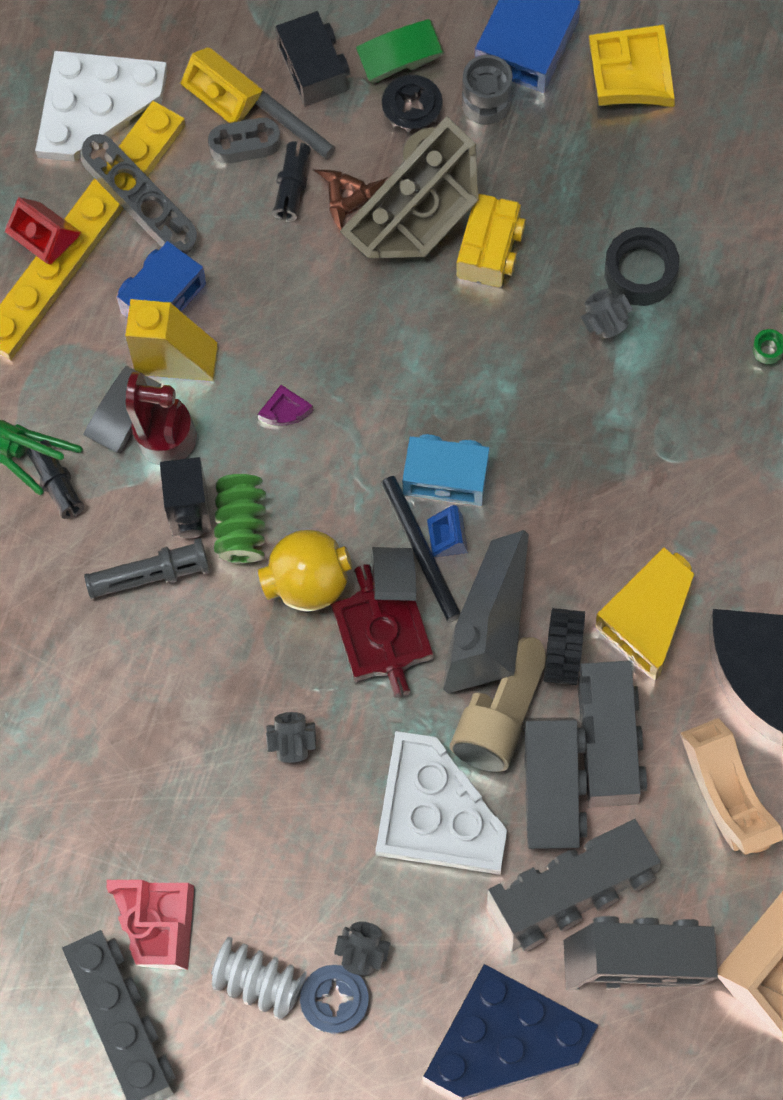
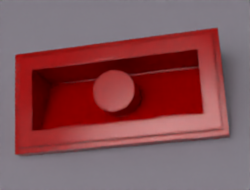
[5,197,81,264]

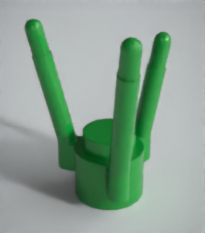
[0,420,83,495]

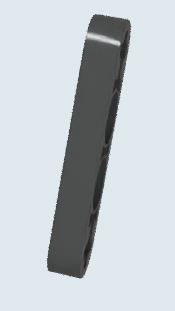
[80,134,197,254]

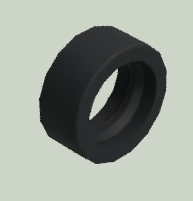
[604,227,680,306]

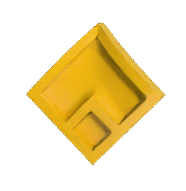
[589,25,675,107]

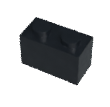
[275,11,350,107]
[160,457,212,538]

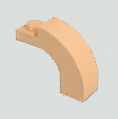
[681,718,783,855]

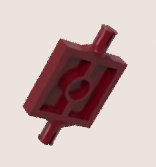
[331,564,433,698]

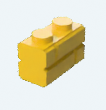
[456,193,526,288]

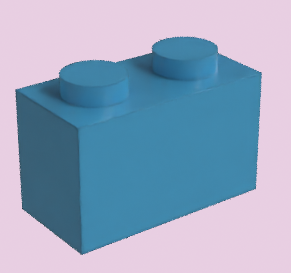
[402,434,489,506]

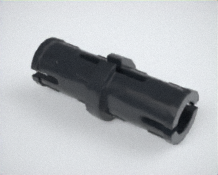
[272,141,311,221]
[27,440,84,519]

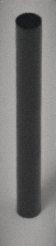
[381,476,461,622]

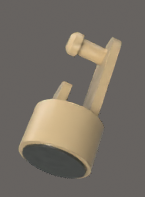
[450,637,546,772]

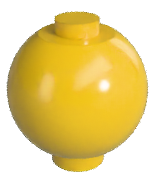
[258,530,353,611]

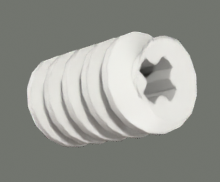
[211,937,307,1019]

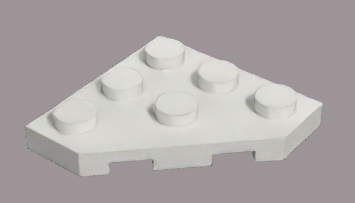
[35,51,168,162]
[375,731,507,875]

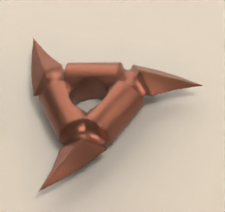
[311,169,388,230]

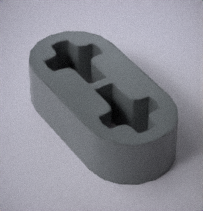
[208,118,281,164]

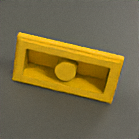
[180,47,263,123]

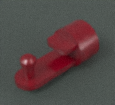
[126,372,197,465]

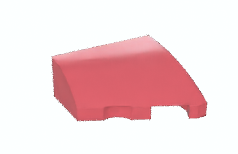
[106,880,194,970]

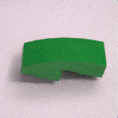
[356,19,445,84]

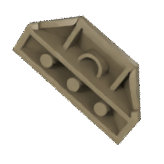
[340,116,479,258]

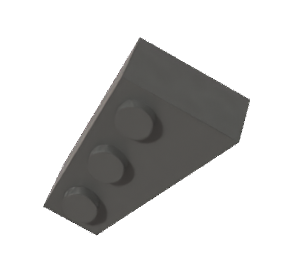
[523,717,587,849]
[563,916,718,991]

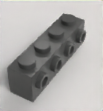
[62,930,176,1100]

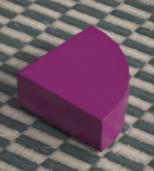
[257,385,313,426]

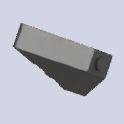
[443,530,529,693]

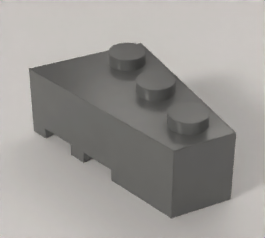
[577,660,647,808]

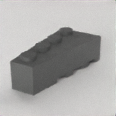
[487,819,661,952]

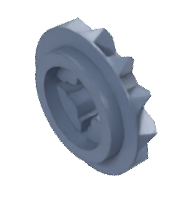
[300,965,369,1035]

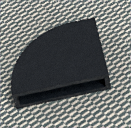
[709,609,783,746]

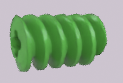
[214,474,266,563]

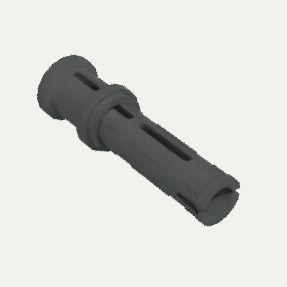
[84,538,210,599]

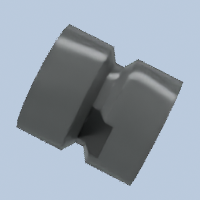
[462,54,513,125]

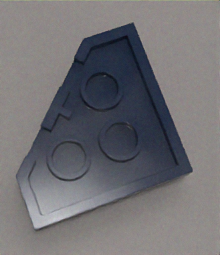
[423,964,598,1100]

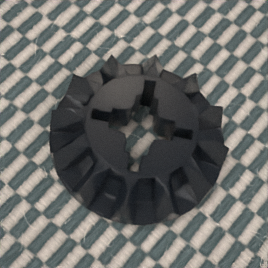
[382,75,442,133]

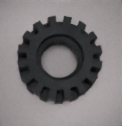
[544,608,585,685]

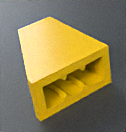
[125,299,218,381]
[595,547,694,681]

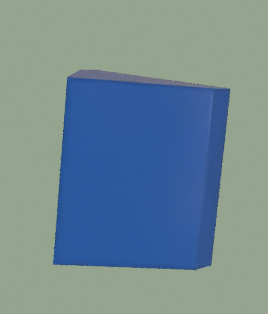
[427,505,468,557]

